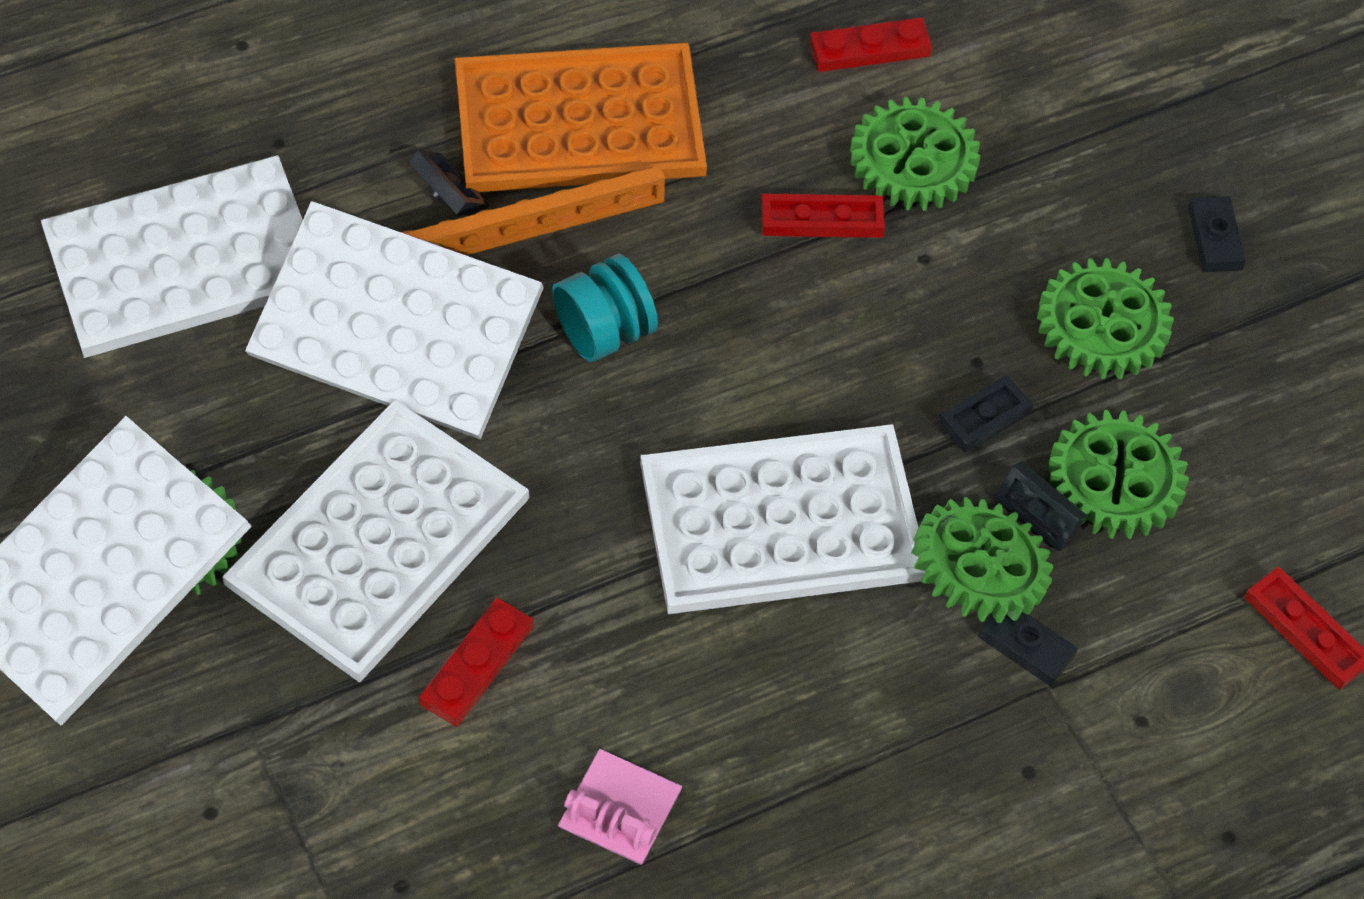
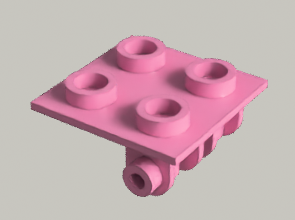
[558,749,682,865]

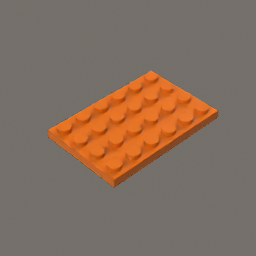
[455,43,707,192]

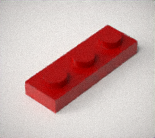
[810,18,932,72]
[761,194,885,238]
[1244,566,1364,691]
[419,597,534,728]

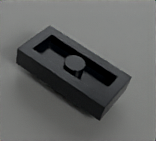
[409,150,489,216]
[1188,196,1246,272]
[939,375,1033,453]
[994,461,1087,551]
[978,612,1078,687]

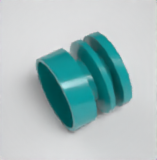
[551,253,658,363]

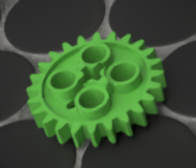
[850,97,980,211]
[1037,258,1174,380]
[1047,410,1189,539]
[911,497,1053,623]

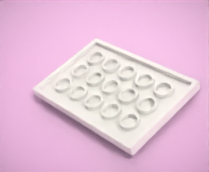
[41,155,303,358]
[245,201,544,439]
[222,399,529,683]
[0,416,251,726]
[640,424,925,614]

